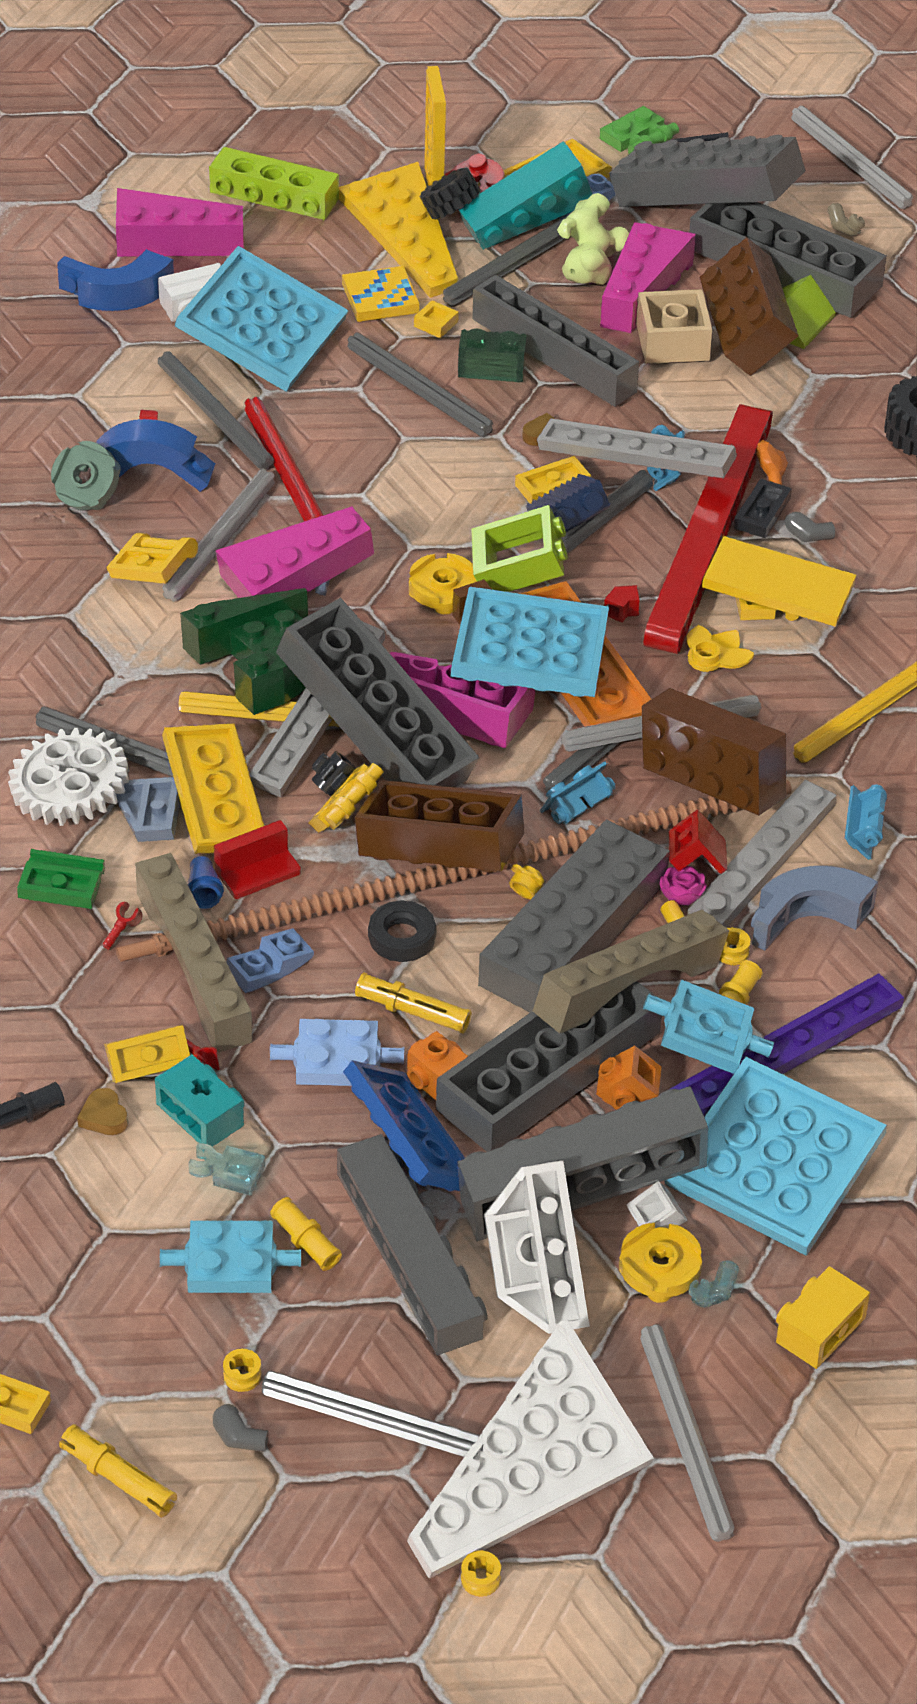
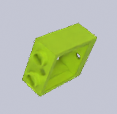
[471,505,568,592]

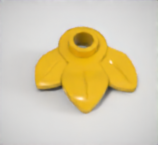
[686,625,754,672]

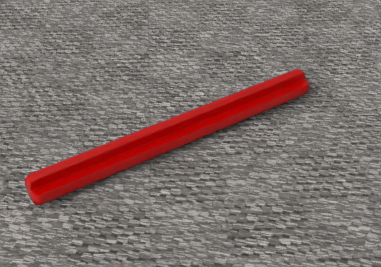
[244,396,323,522]

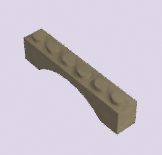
[135,853,252,1053]
[533,909,729,1033]

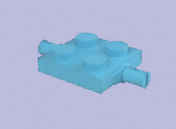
[643,980,774,1074]
[160,1221,301,1293]

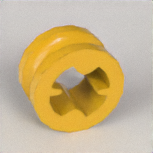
[719,927,751,966]
[223,1348,261,1392]
[461,1550,501,1597]

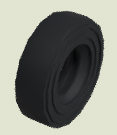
[368,900,437,962]

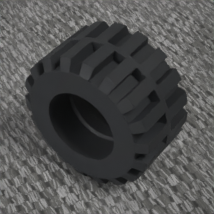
[884,376,917,457]

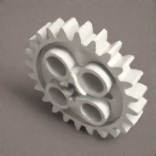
[8,728,129,826]

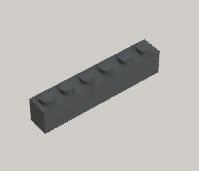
[472,274,639,407]
[337,1134,488,1356]

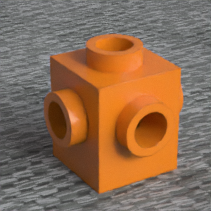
[407,1031,468,1100]
[596,1045,662,1110]

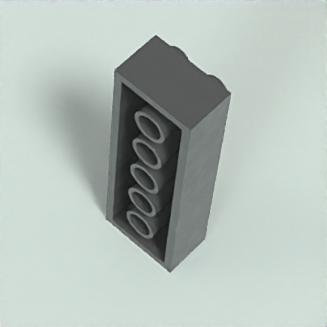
[609,135,806,207]
[689,202,887,318]
[276,597,479,787]
[478,819,670,1012]
[436,981,662,1152]
[457,1086,708,1242]

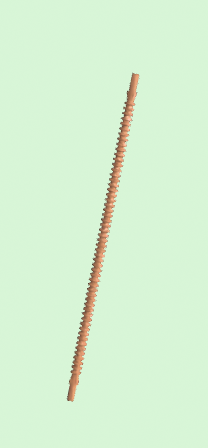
[116,780,792,962]

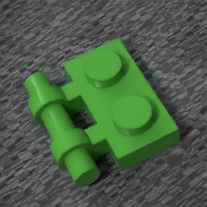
[599,106,679,154]

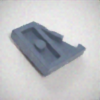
[116,777,180,842]

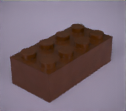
[699,237,799,376]
[642,688,786,816]
[355,780,525,872]

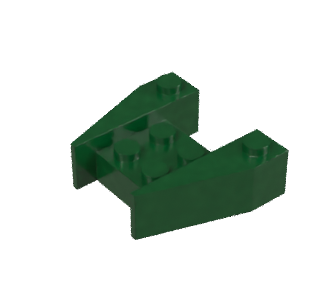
[180,588,308,715]

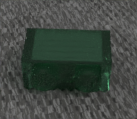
[458,328,527,383]

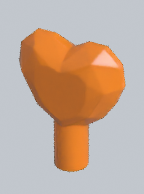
[756,440,788,485]

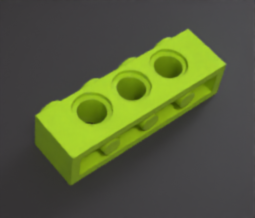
[209,147,339,220]

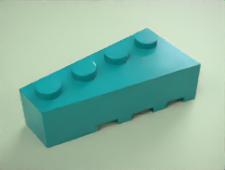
[458,141,593,250]

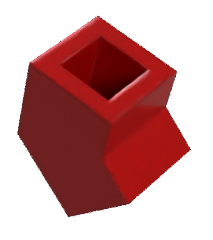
[604,585,640,623]

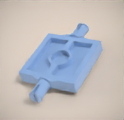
[270,1019,405,1086]

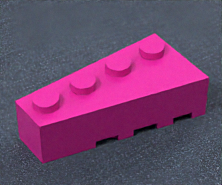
[116,188,244,257]
[600,222,696,333]
[215,506,374,598]
[390,652,535,748]

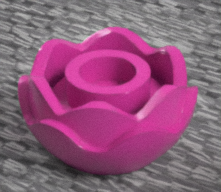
[660,866,707,905]

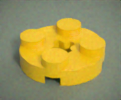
[409,553,477,615]
[619,1223,702,1303]

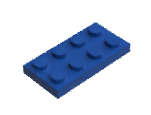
[343,1060,465,1192]

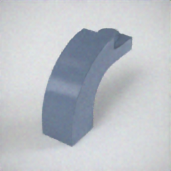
[751,866,878,951]

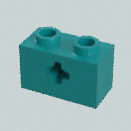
[155,1054,245,1150]

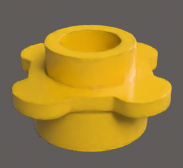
[509,864,545,900]

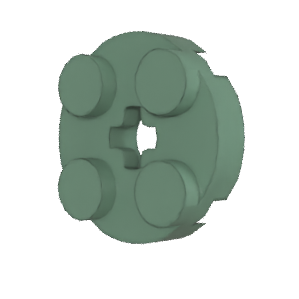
[51,441,121,511]

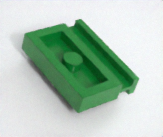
[17,849,105,909]

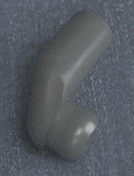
[785,512,835,542]
[212,1404,269,1452]

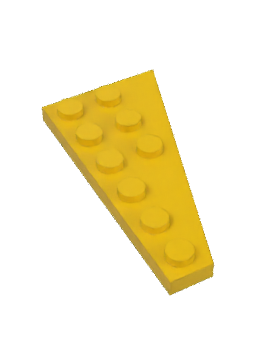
[339,162,458,298]

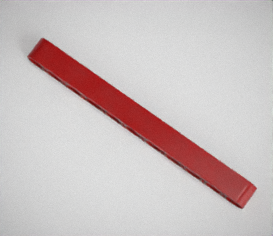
[643,404,773,654]

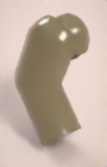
[828,203,865,236]

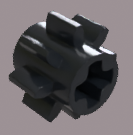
[312,751,356,796]

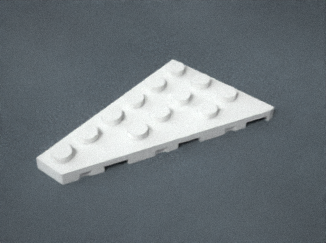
[407,1318,654,1579]

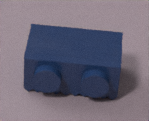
[526,474,610,532]

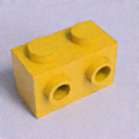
[776,1266,870,1369]

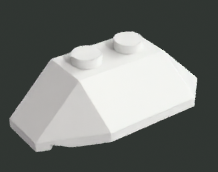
[484,1160,590,1334]

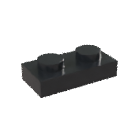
[734,478,792,538]

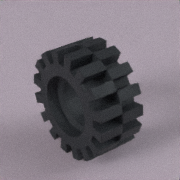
[419,167,481,220]

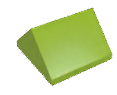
[782,275,836,349]

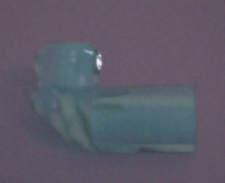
[688,1261,739,1308]

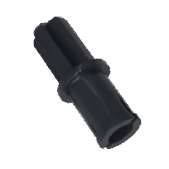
[0,1082,65,1129]

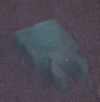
[189,1143,265,1196]

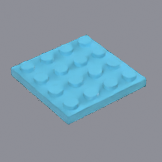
[174,246,348,392]
[451,587,609,697]
[665,1057,887,1256]

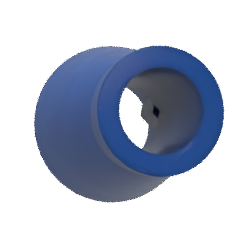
[187,856,224,909]

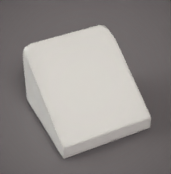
[626,1181,687,1228]

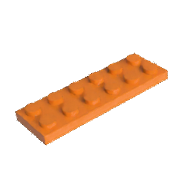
[520,581,651,727]

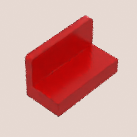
[669,809,727,874]
[214,820,301,899]

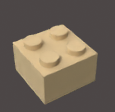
[636,289,712,364]

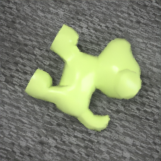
[557,193,629,285]

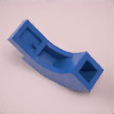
[57,249,174,311]
[96,419,216,492]

